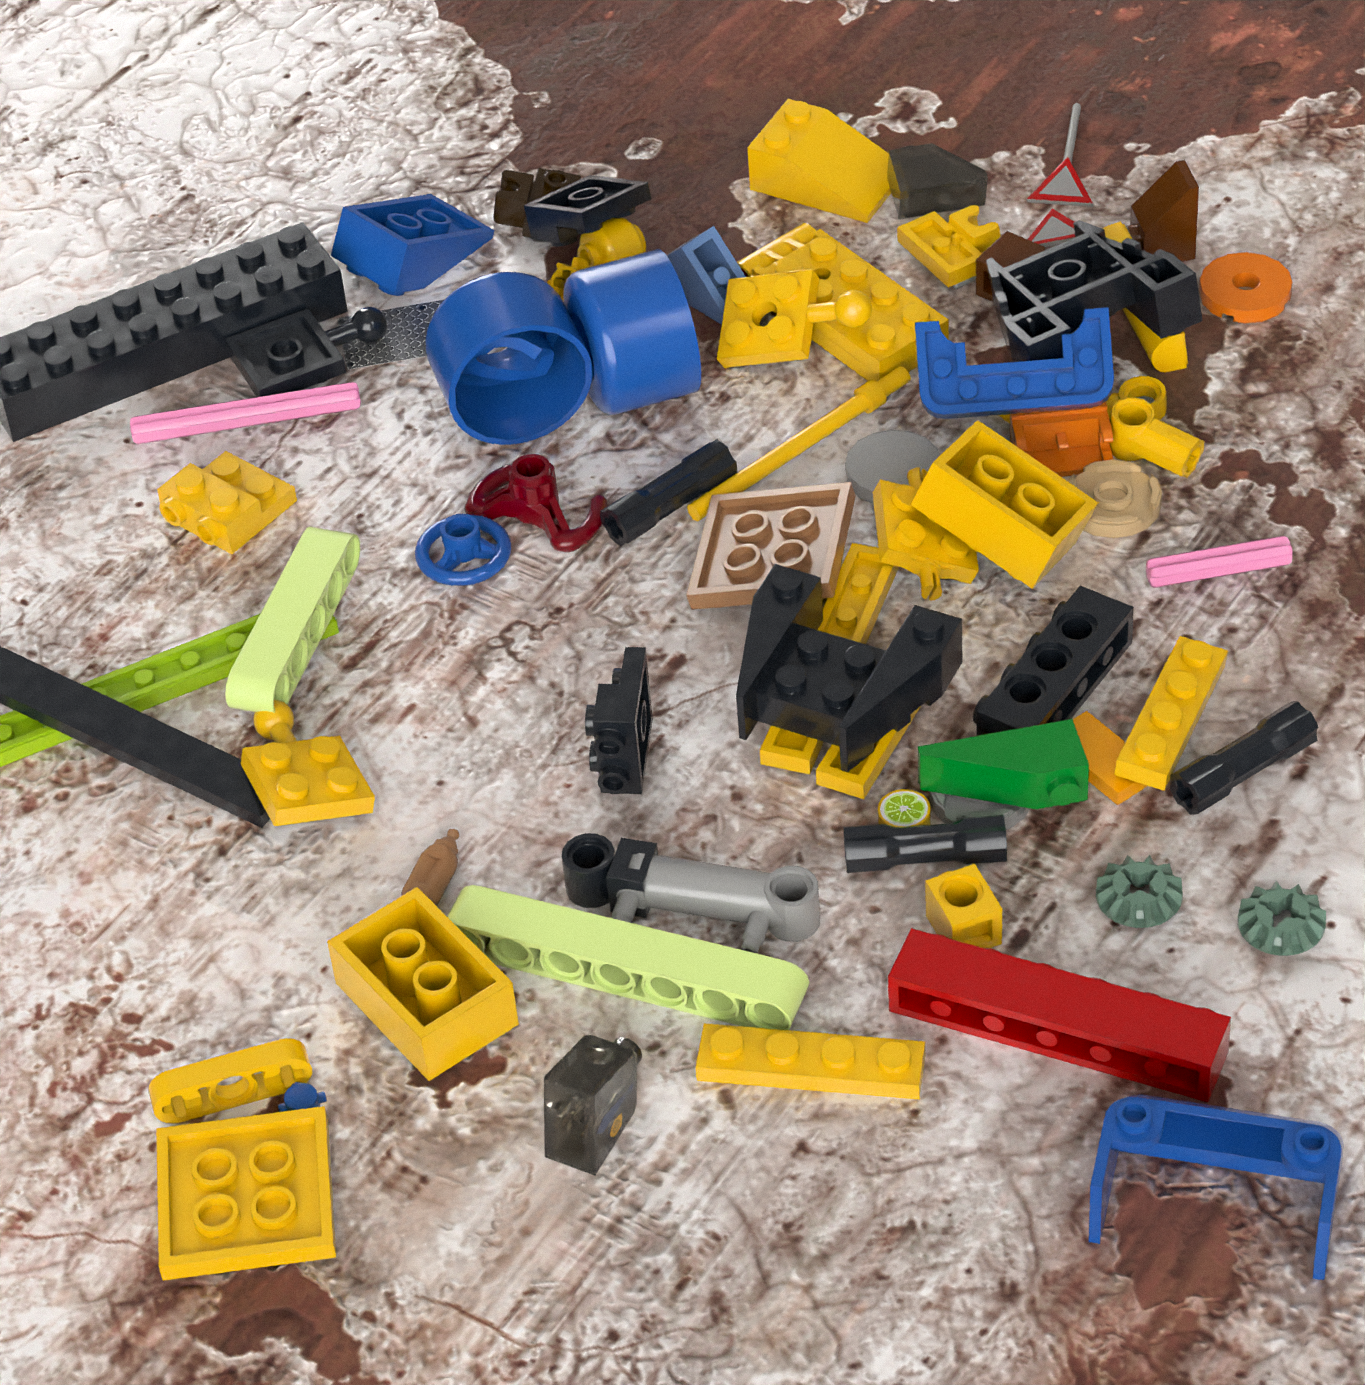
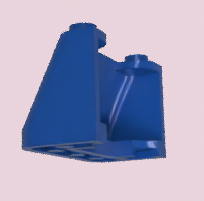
[915,307,1114,419]

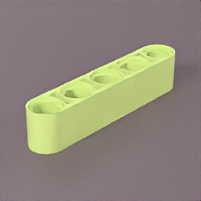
[225,527,360,713]

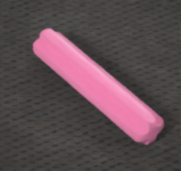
[1146,536,1293,588]

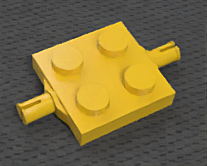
[872,467,979,601]

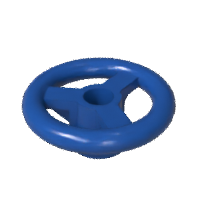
[415,514,511,586]

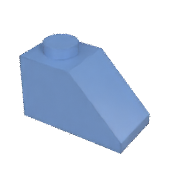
[667,226,746,325]

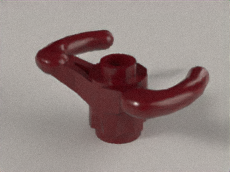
[464,454,607,552]

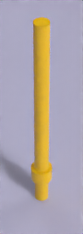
[687,366,911,521]

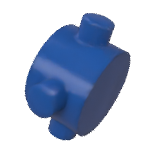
[278,1082,327,1112]

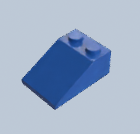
[331,194,495,296]

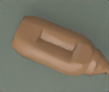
[401,829,459,906]

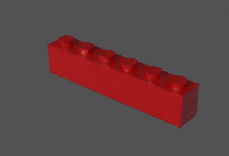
[888,928,1231,1103]

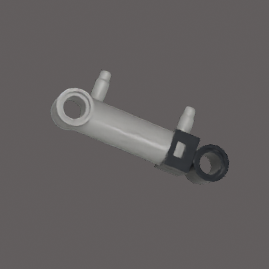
[561,833,820,953]

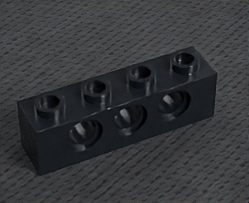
[973,585,1134,736]

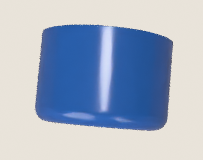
[563,249,701,415]
[425,272,593,445]

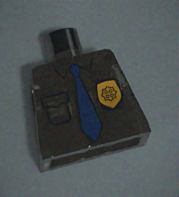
[544,1035,642,1176]

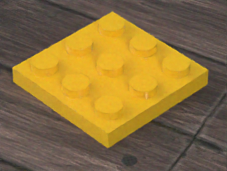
[156,1106,336,1281]

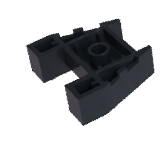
[986,220,1203,362]
[736,564,963,772]

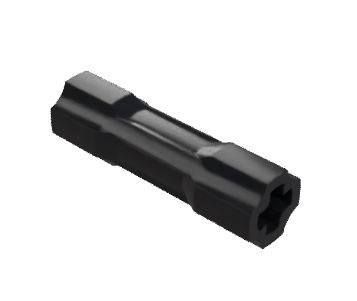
[600,439,737,546]
[1169,701,1319,815]
[843,815,1007,873]

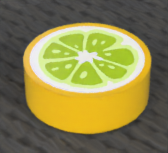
[878,789,931,827]

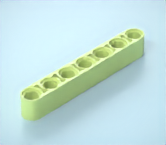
[447,885,810,1030]

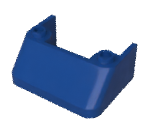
[1089,1094,1344,1280]

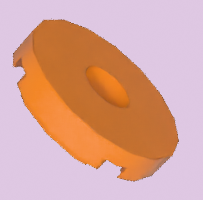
[1199,252,1293,324]

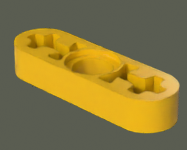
[148,1038,312,1123]

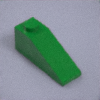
[918,719,1089,809]

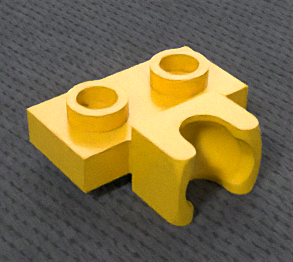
[897,205,1001,288]

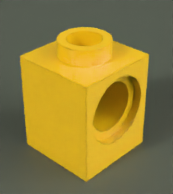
[925,864,1002,948]

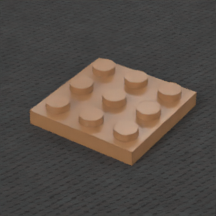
[686,482,856,610]

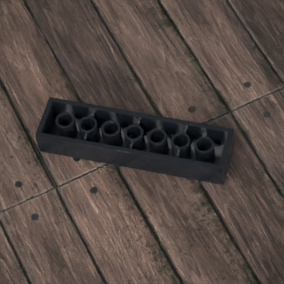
[0,222,348,442]

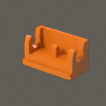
[1010,401,1113,477]

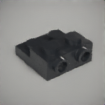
[524,175,652,247]
[585,647,653,794]

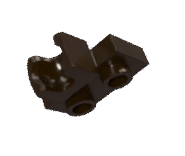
[493,168,581,238]

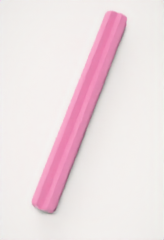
[130,382,361,444]

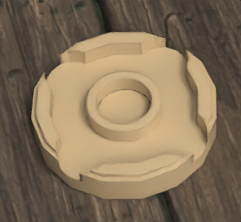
[1067,459,1162,538]

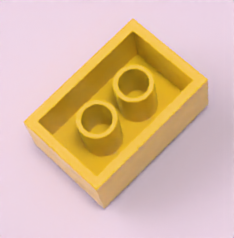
[911,420,1099,589]
[327,887,519,1081]

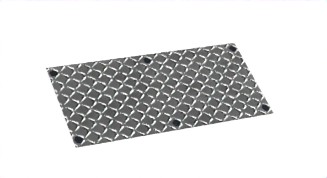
[337,300,444,370]

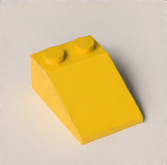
[747,99,907,223]

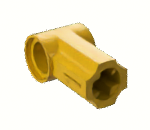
[1110,397,1205,478]

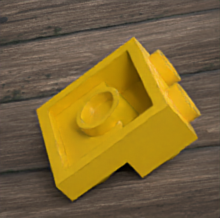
[157,451,297,554]

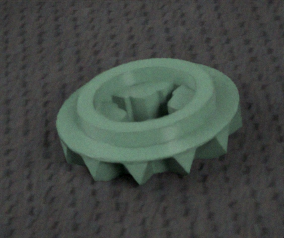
[1096,855,1183,928]
[1237,881,1326,956]

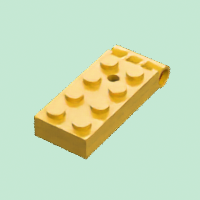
[737,223,949,381]

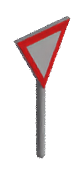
[1027,103,1093,207]
[953,208,1075,289]

